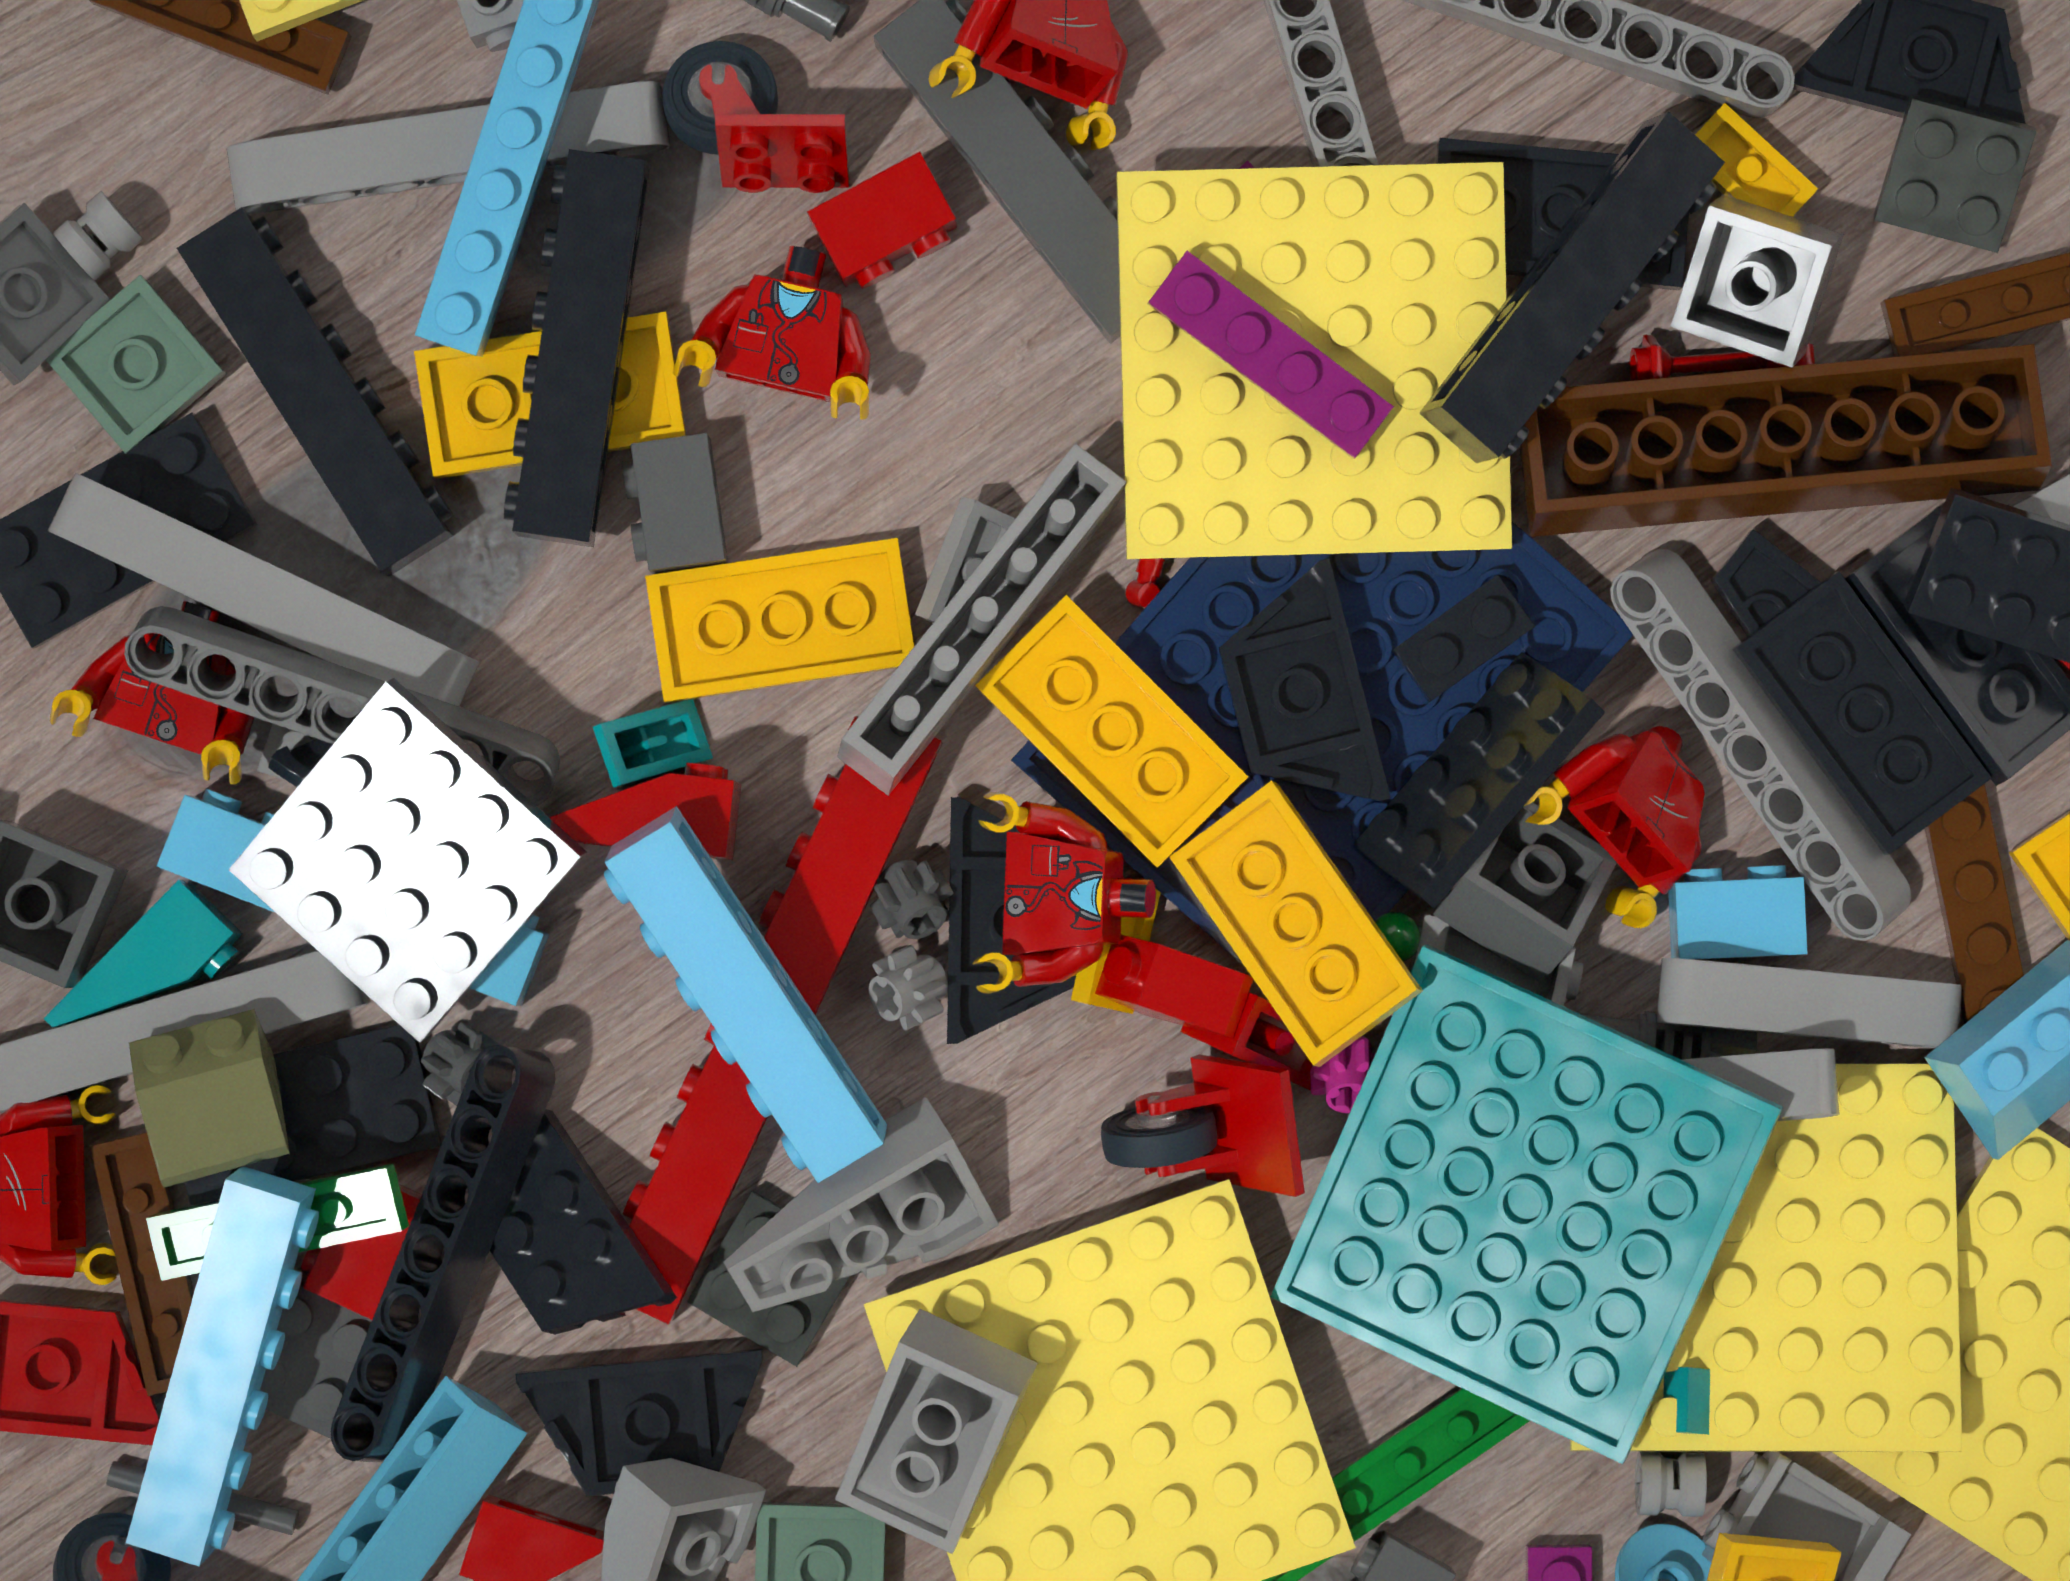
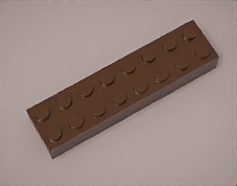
[1520,344,2052,537]

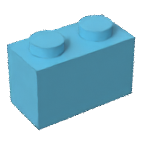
[1668,865,1807,959]

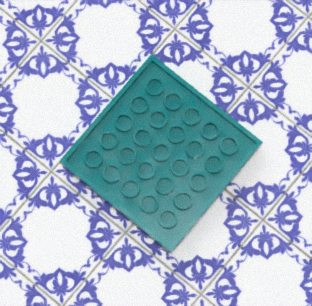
[1270,944,1783,1464]

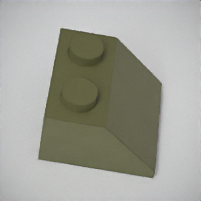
[129,1009,290,1188]

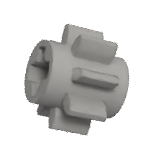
[868,945,948,1030]

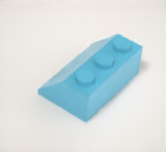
[1924,940,2070,1160]

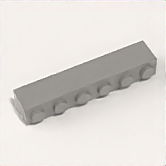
[837,444,1126,796]

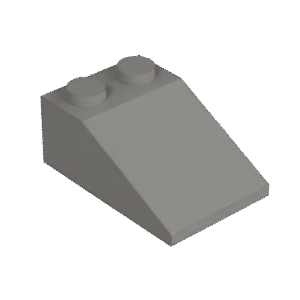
[835,1309,1038,1554]

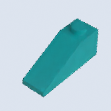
[43,880,243,1028]

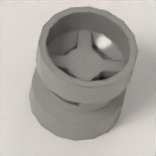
[53,191,143,281]
[1635,1451,1707,1517]

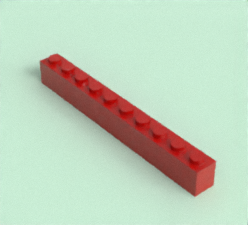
[622,716,943,1325]

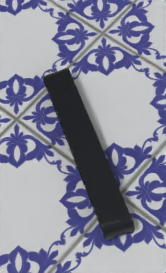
[330,1045,556,1462]

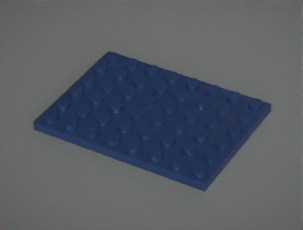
[1011,521,1633,968]

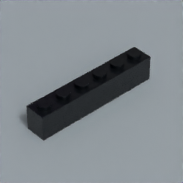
[1419,112,1725,463]
[504,149,650,548]
[177,207,454,577]

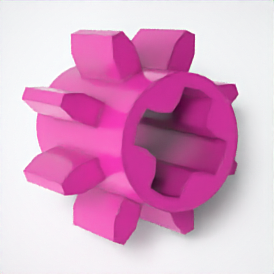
[1310,1036,1376,1114]

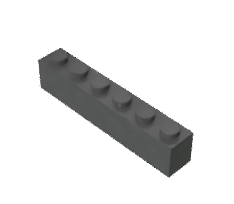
[874,0,1120,344]

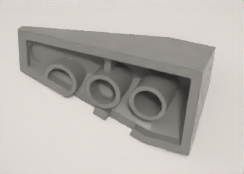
[724,1097,999,1312]
[601,1458,766,1581]

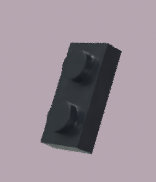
[1392,575,1535,702]

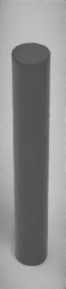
[106,1461,299,1535]

